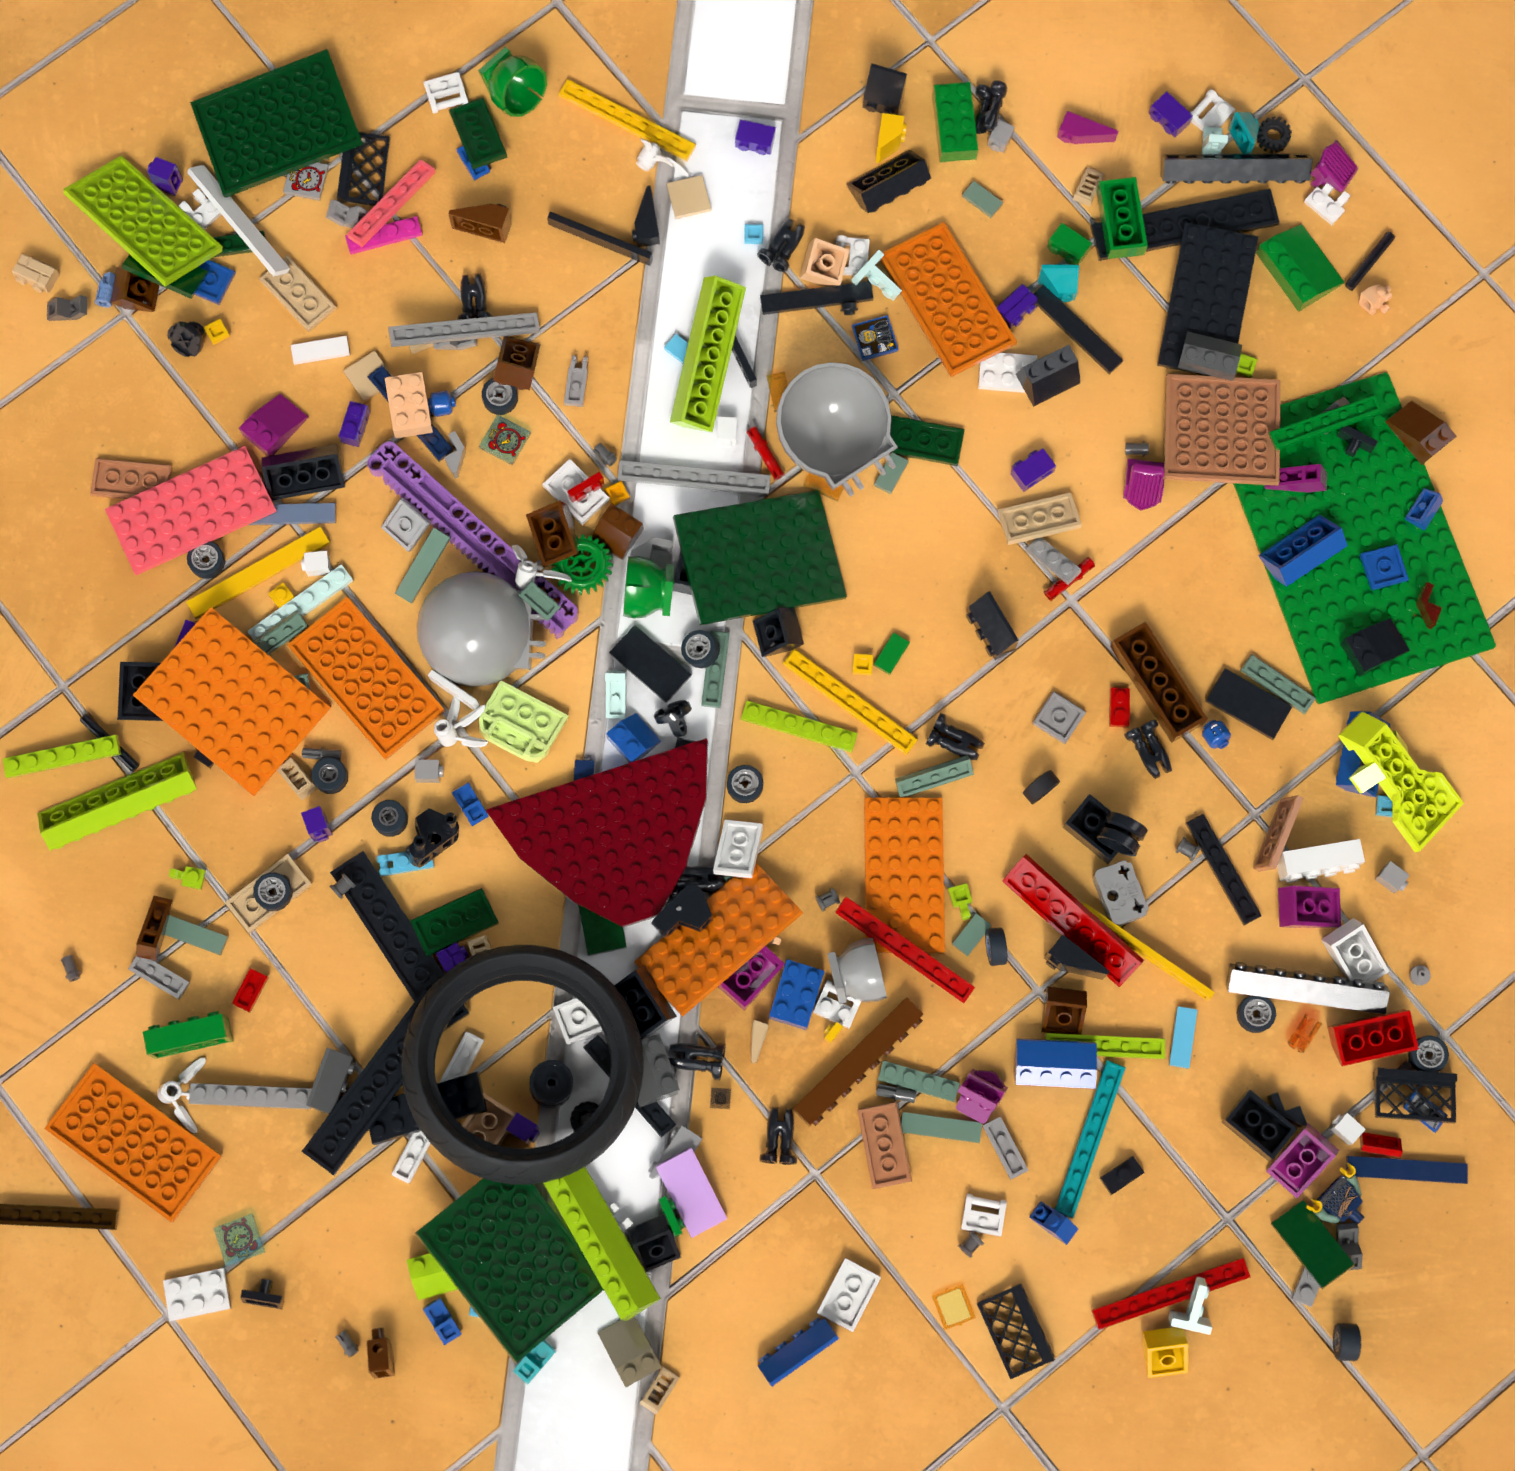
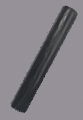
[1345,232,1395,291]
[80,714,139,772]

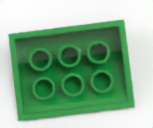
[1256,224,1345,312]

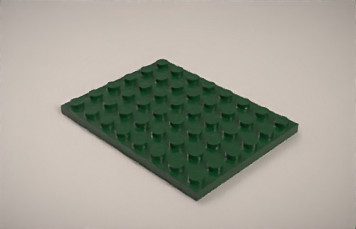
[190,49,363,198]
[673,490,847,626]
[415,1179,604,1363]

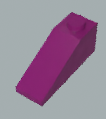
[1057,111,1119,144]
[1264,464,1327,492]

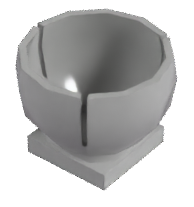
[827,938,887,1004]

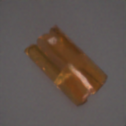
[1287,1014,1322,1053]

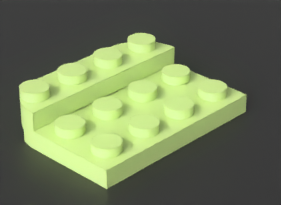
[479,681,569,763]

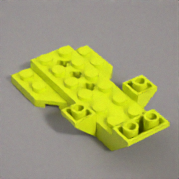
[1338,712,1464,852]

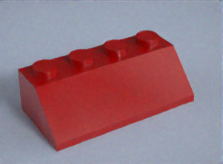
[1327,1009,1419,1066]

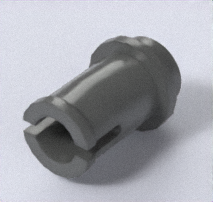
[1125,441,1149,456]
[593,443,617,466]
[61,955,81,982]
[335,1330,359,1358]

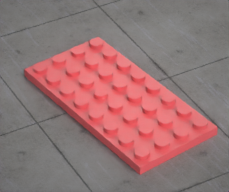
[105,446,277,576]

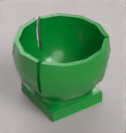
[478,47,547,117]
[623,556,674,619]

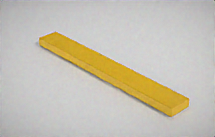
[559,79,696,162]
[186,526,330,619]
[783,648,918,755]
[1082,902,1215,1001]

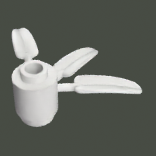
[636,138,689,178]
[512,545,572,590]
[434,696,488,747]
[157,1058,206,1134]

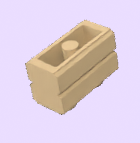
[12,254,59,293]

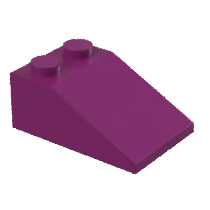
[239,394,309,456]
[1278,886,1341,928]
[718,946,785,1011]
[1266,1123,1339,1198]

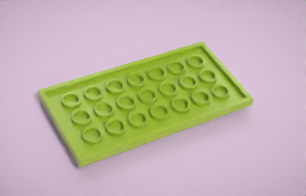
[63,155,223,287]

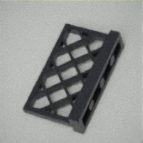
[337,132,390,206]
[1373,1068,1457,1124]
[977,1283,1055,1380]

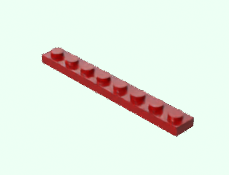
[835,896,975,1003]
[1091,1258,1251,1330]

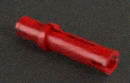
[746,426,785,480]
[1044,557,1095,601]

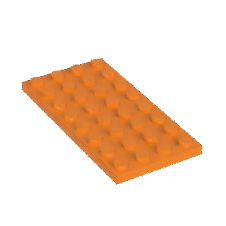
[880,222,1017,377]
[287,597,445,761]
[864,798,945,953]
[634,863,803,1017]
[44,1063,222,1223]

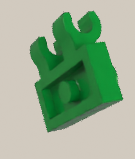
[659,1196,686,1237]

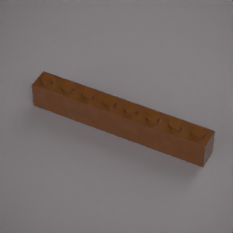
[793,997,923,1127]

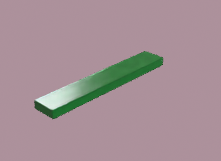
[1268,395,1382,451]

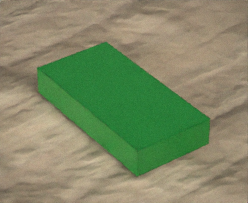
[874,633,910,675]

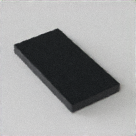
[609,625,692,704]
[1205,668,1292,740]

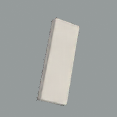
[291,336,350,365]
[428,670,480,710]

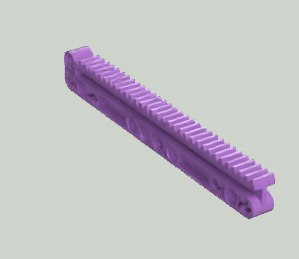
[367,441,579,639]

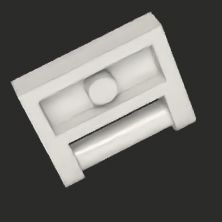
[424,72,468,114]
[1190,89,1235,131]
[836,236,870,277]
[813,980,861,1029]
[961,1193,1007,1237]

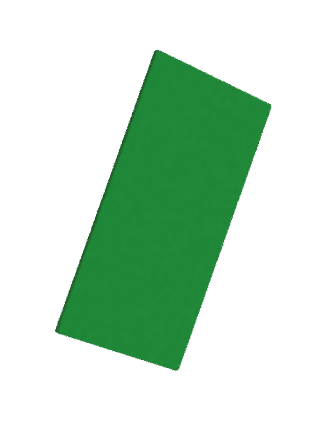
[1233,372,1496,704]

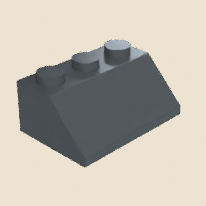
[1178,331,1242,381]
[637,1034,680,1108]
[306,1048,356,1114]

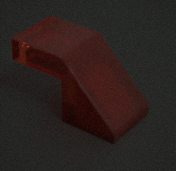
[1416,582,1442,629]

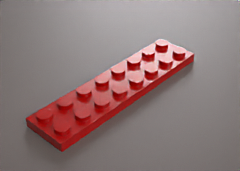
[1002,854,1144,987]

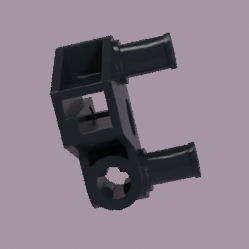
[405,808,459,868]
[651,884,713,938]

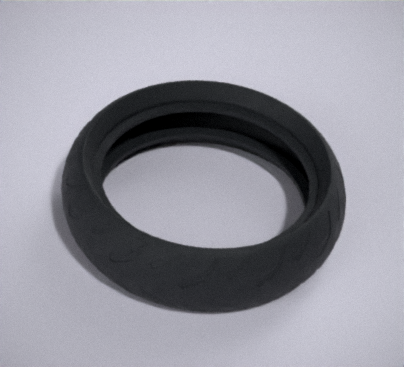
[402,945,644,1185]

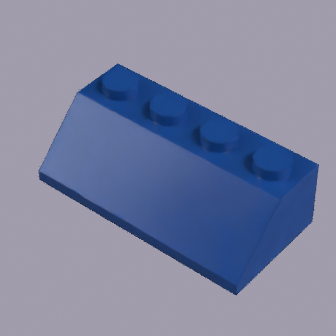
[1259,515,1348,587]
[1336,711,1390,797]
[1014,1039,1097,1089]
[758,1318,839,1387]

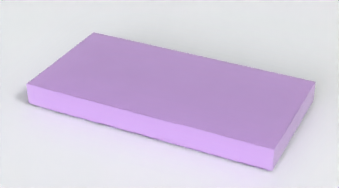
[655,1147,727,1238]

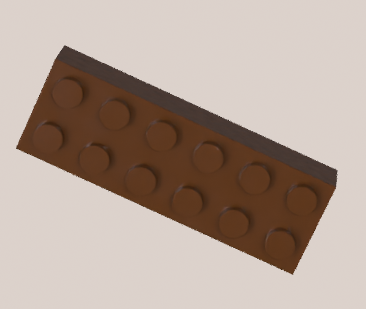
[1110,622,1208,743]

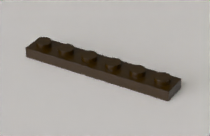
[0,1204,119,1230]

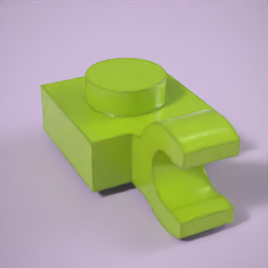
[169,866,206,890]
[948,883,973,921]

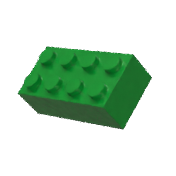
[932,82,978,162]
[1096,177,1148,259]
[142,1011,233,1059]

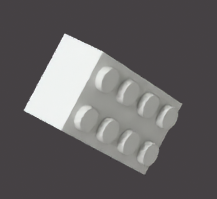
[1277,839,1365,883]

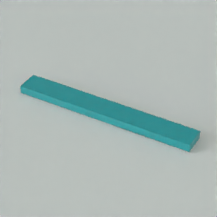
[1054,1060,1126,1218]

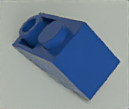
[1029,1201,1078,1245]

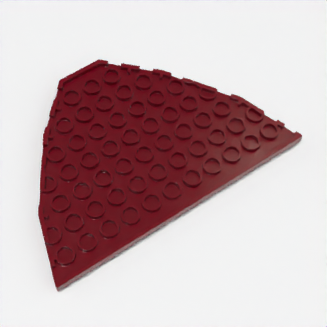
[486,738,708,928]

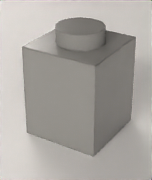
[987,120,1015,153]
[415,760,444,783]
[1375,861,1410,893]

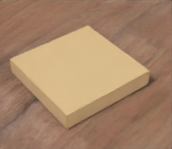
[666,175,711,219]
[343,351,393,402]

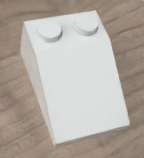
[1321,918,1389,983]

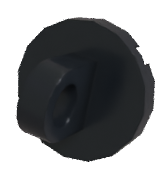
[167,321,204,357]
[654,700,692,738]

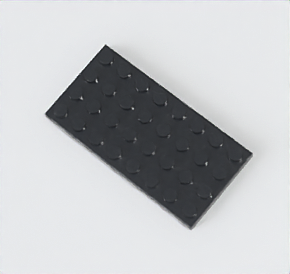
[1157,222,1258,376]

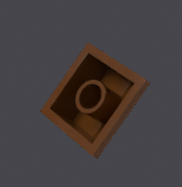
[110,266,159,312]
[592,503,644,560]
[1042,986,1087,1035]

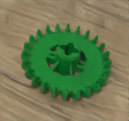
[551,534,613,596]

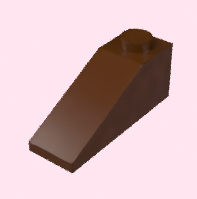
[136,896,173,961]

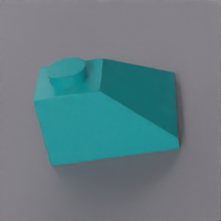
[1228,112,1259,154]
[1037,264,1079,302]

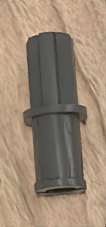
[302,747,341,761]
[876,1084,917,1103]

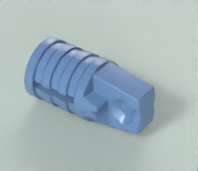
[95,272,115,308]

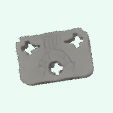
[1092,860,1149,927]

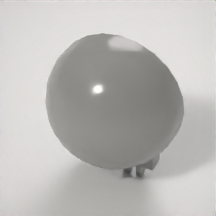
[776,362,898,497]
[416,571,546,687]

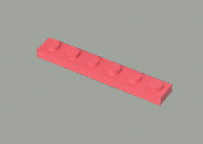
[347,159,435,247]

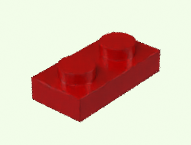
[567,471,604,503]
[1109,688,1130,728]
[231,968,269,1013]
[1360,1132,1403,1157]

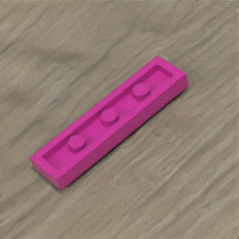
[345,216,422,255]

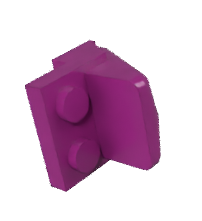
[1310,140,1358,192]
[1123,459,1165,511]
[956,1069,1008,1124]

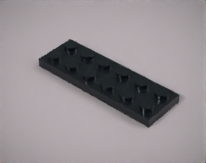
[369,1072,487,1145]

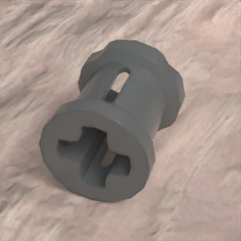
[1175,837,1201,862]
[329,874,355,899]
[815,887,840,912]
[958,1231,984,1258]

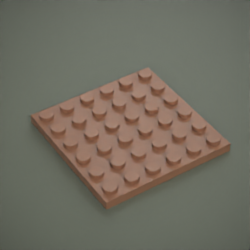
[1164,374,1280,486]

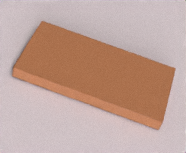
[90,458,172,499]
[1253,795,1304,872]
[857,1102,912,1189]

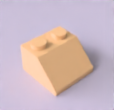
[799,238,849,286]

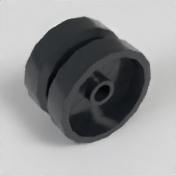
[1097,812,1148,856]
[530,1060,573,1108]

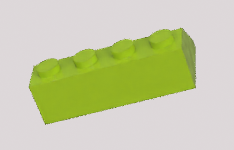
[406,1253,458,1300]

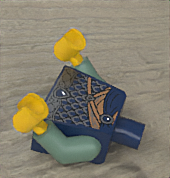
[1307,1163,1365,1224]

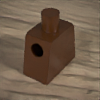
[367,1328,395,1379]

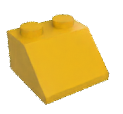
[875,113,907,163]
[1142,1327,1188,1378]

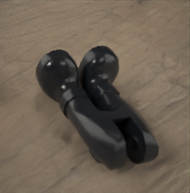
[975,81,1008,134]
[757,218,805,272]
[457,273,492,320]
[926,713,985,760]
[1124,719,1172,779]
[671,866,725,898]
[668,1043,726,1080]
[760,1107,797,1165]

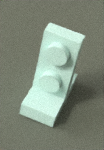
[1202,127,1228,154]
[851,250,902,301]
[605,670,627,719]
[1168,1277,1212,1335]

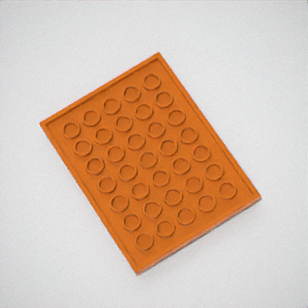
[133,607,330,796]

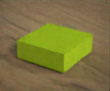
[1236,353,1258,378]

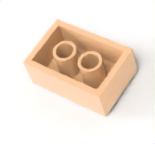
[385,372,433,439]
[462,1093,516,1146]

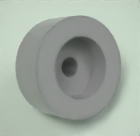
[1409,965,1431,986]

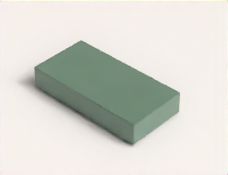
[962,181,1003,218]
[874,453,909,494]
[519,581,561,621]
[952,913,992,957]

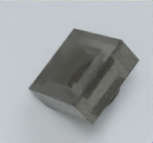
[710,1088,731,1110]

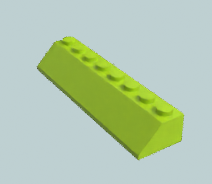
[670,275,746,432]
[37,752,197,851]
[544,1166,661,1321]

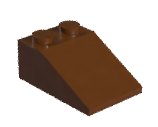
[448,204,512,243]
[493,336,540,390]
[1385,401,1457,465]
[526,501,579,568]

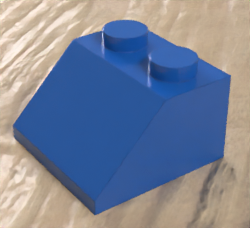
[606,713,661,763]

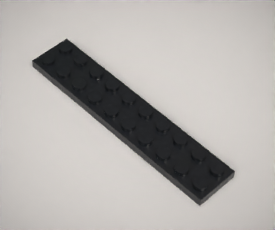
[1090,189,1280,261]
[330,851,470,1032]
[301,989,457,1176]

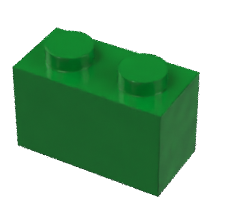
[1047,223,1092,265]

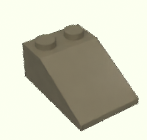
[598,1316,662,1388]

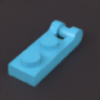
[377,852,434,877]

